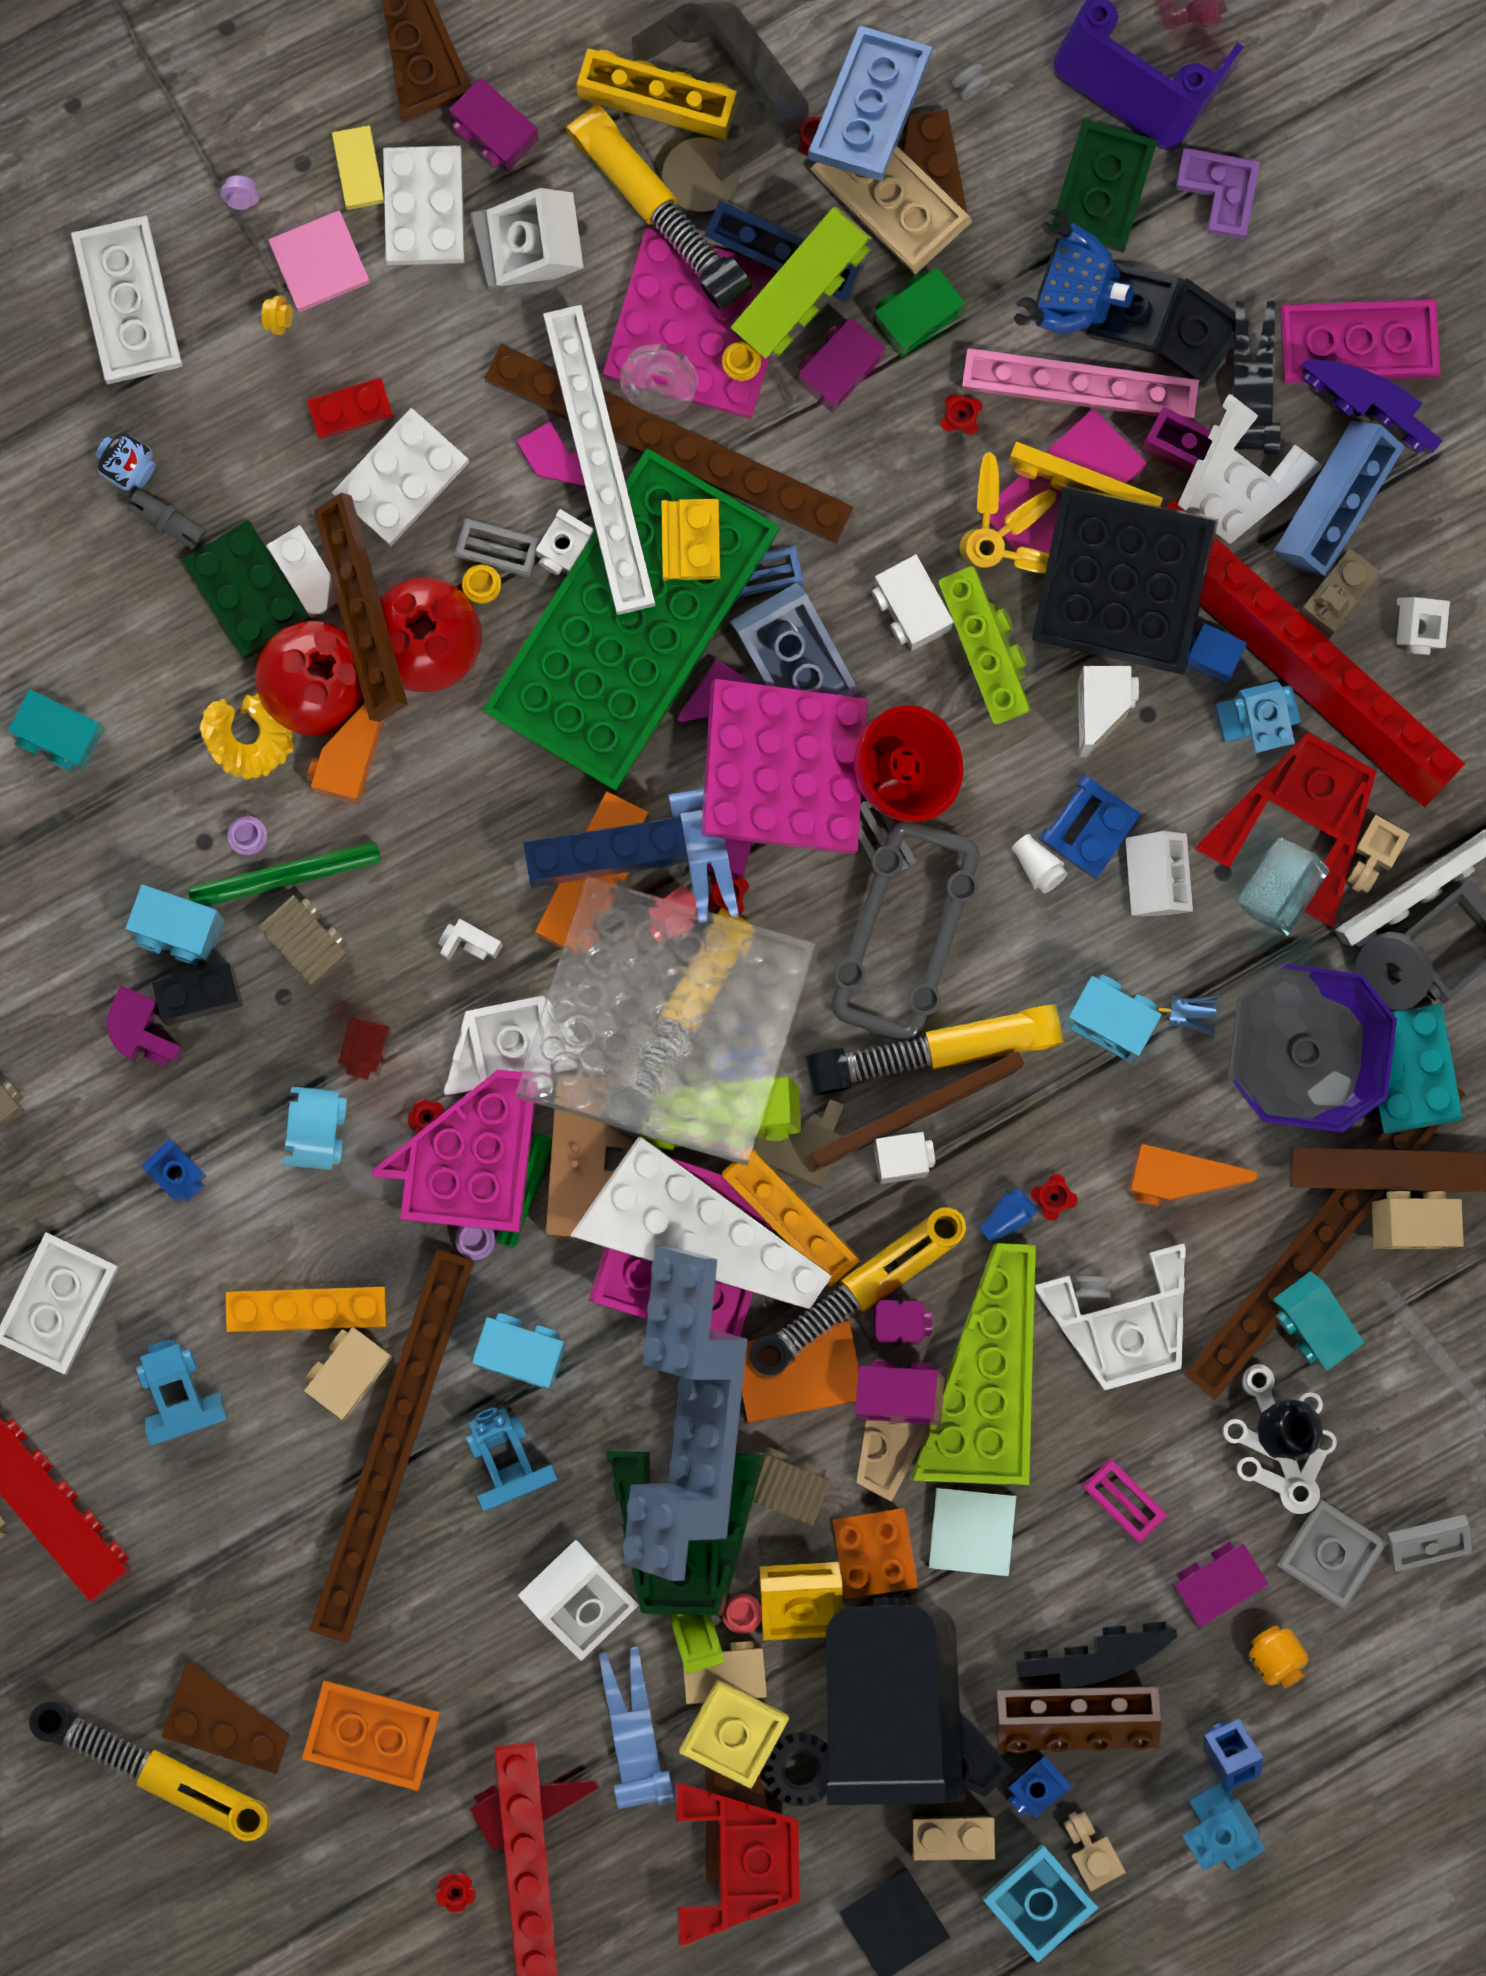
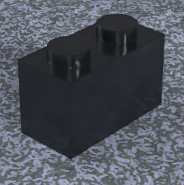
[152,963,243,1026]

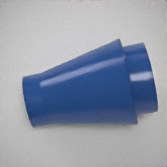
[978,1187,1038,1244]

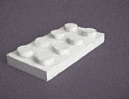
[71,215,183,384]

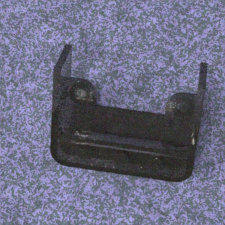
[632,1,809,182]

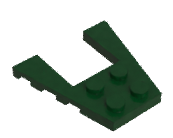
[607,1451,764,1616]

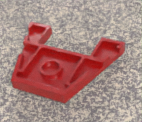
[675,1783,800,1945]

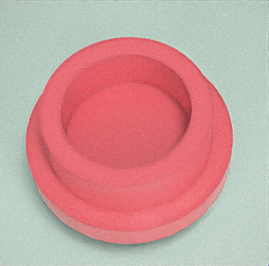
[722,1594,762,1634]

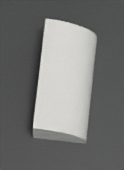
[1126,831,1193,916]

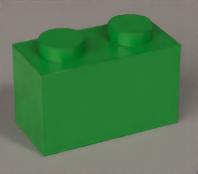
[874,267,965,358]

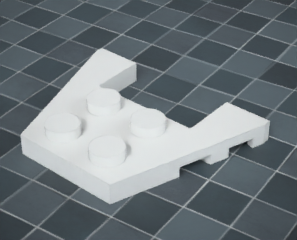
[1178,394,1323,544]
[1035,1243,1186,1391]

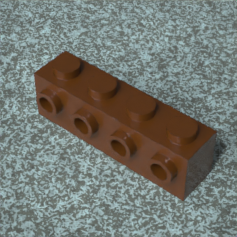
[996,1687,1161,1753]

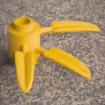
[959,452,1057,574]

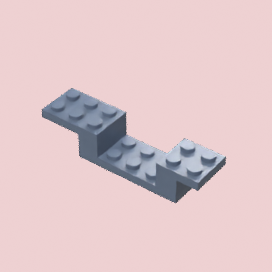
[623,1246,747,1581]

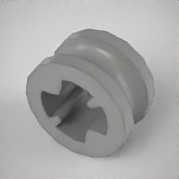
[952,64,991,100]
[1075,1276,1112,1299]

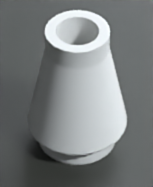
[1012,834,1068,893]

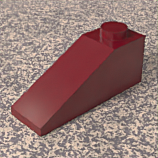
[469,1780,600,1851]

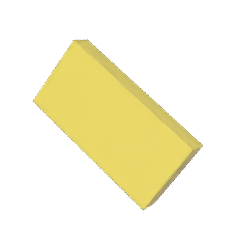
[332,125,385,210]

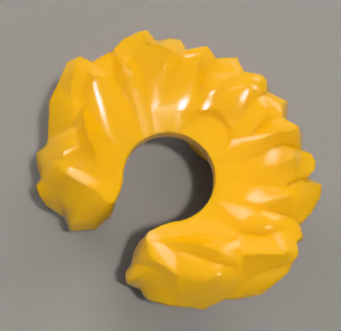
[199,694,294,780]

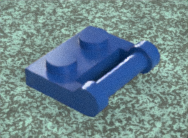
[1039,774,1141,880]

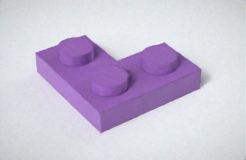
[1176,148,1260,240]

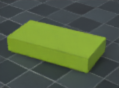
[668,1614,725,1674]

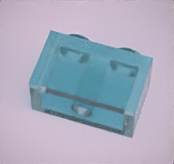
[1237,837,1330,936]

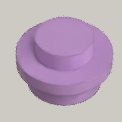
[220,176,259,210]
[227,816,267,856]
[455,1227,495,1260]

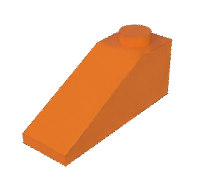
[307,703,385,805]
[1128,1144,1258,1207]

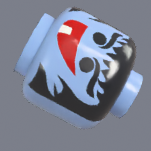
[95,433,156,491]

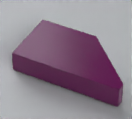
[677,659,749,724]

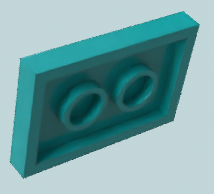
[1379,1003,1463,1134]

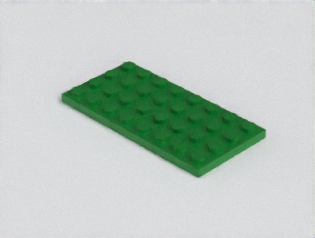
[482,448,781,793]

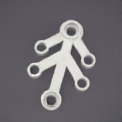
[1222,1364,1337,1514]

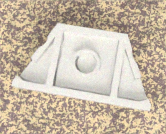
[444,996,595,1097]

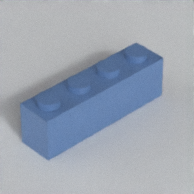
[1274,420,1405,578]

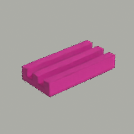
[1082,1458,1168,1544]

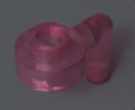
[1156,0,1227,30]

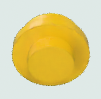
[261,296,293,335]
[722,342,761,381]
[462,564,501,604]

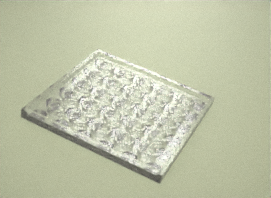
[516,877,816,1166]

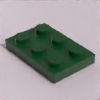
[1051,119,1157,253]
[182,519,311,660]

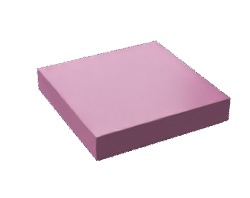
[268,210,370,312]

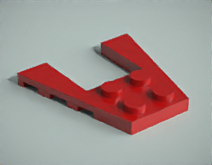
[1194,732,1377,928]

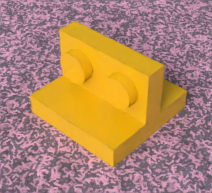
[759,1562,843,1641]

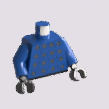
[1014,209,1134,335]

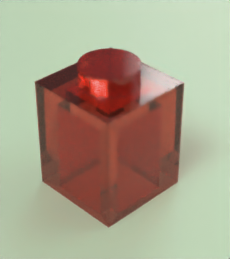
[338,1017,392,1080]

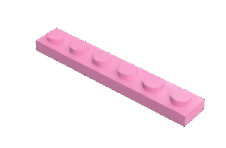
[962,348,1199,421]

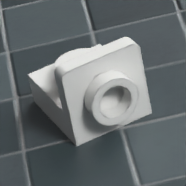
[438,919,503,960]

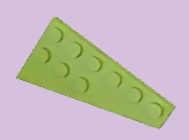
[909,1243,1036,1485]

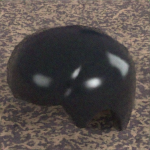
[1257,1399,1323,1461]

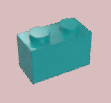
[8,689,105,772]
[1272,1271,1365,1371]

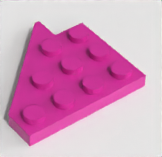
[372,1070,539,1233]

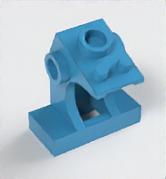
[1214,681,1301,753]
[136,1339,227,1446]
[466,1407,558,1511]
[1182,1780,1266,1871]

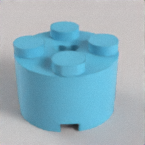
[283,1086,347,1170]

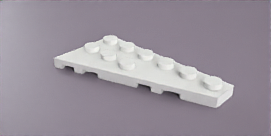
[570,1137,832,1309]

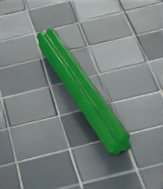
[188,842,381,906]

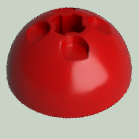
[379,577,482,693]
[255,621,365,736]
[853,705,964,822]

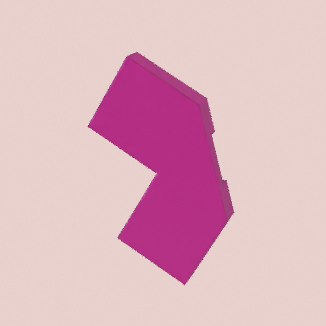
[516,422,623,489]

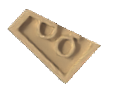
[856,1358,929,1502]

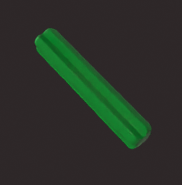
[496,1133,552,1248]

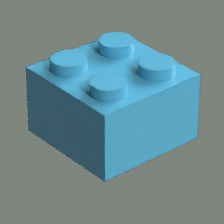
[125,884,225,967]
[1064,975,1162,1064]
[472,1313,566,1391]
[981,1844,1098,1963]

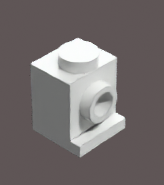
[536,509,594,575]
[1396,597,1450,655]

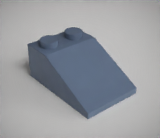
[729,583,860,697]

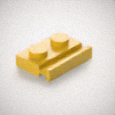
[662,499,720,581]

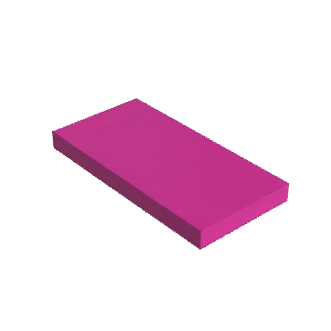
[1280,299,1441,384]
[980,408,1147,554]

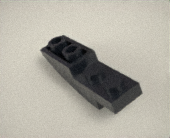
[1015,1621,1177,1689]

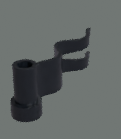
[1234,300,1281,454]

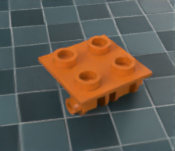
[832,1508,919,1599]

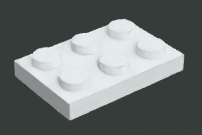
[383,146,464,265]
[332,408,469,547]
[0,1233,119,1375]

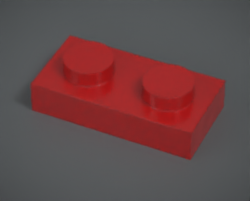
[307,377,393,440]

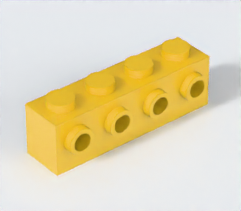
[577,48,737,141]

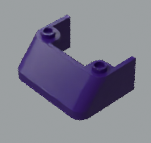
[1053,0,1244,150]

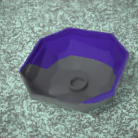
[1228,963,1397,1133]

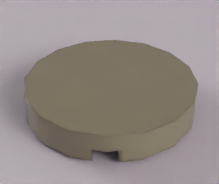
[662,137,739,216]

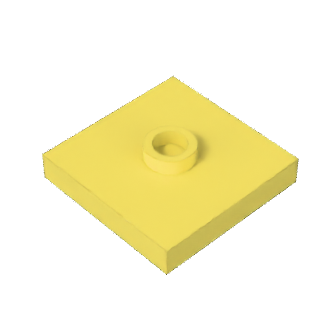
[679,1679,789,1789]

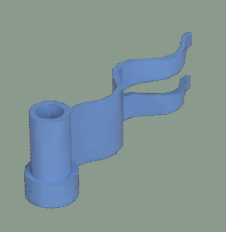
[669,788,739,923]
[599,1646,675,1809]

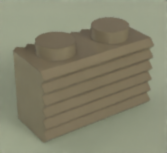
[258,895,348,989]
[753,1447,831,1526]

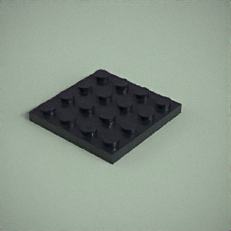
[1032,485,1219,675]

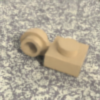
[1347,815,1410,893]
[1063,1811,1126,1892]

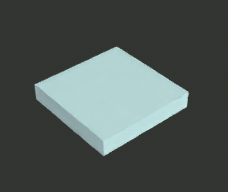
[928,1488,1016,1576]

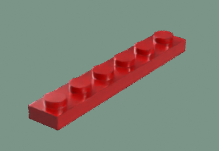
[494,1742,557,1976]

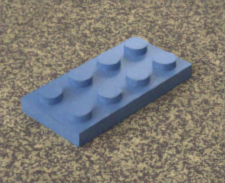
[808,25,932,182]

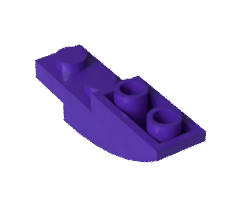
[1298,359,1443,454]

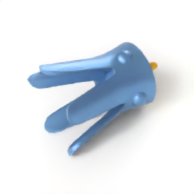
[1159,995,1219,1036]

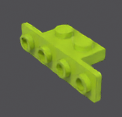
[939,566,1030,725]

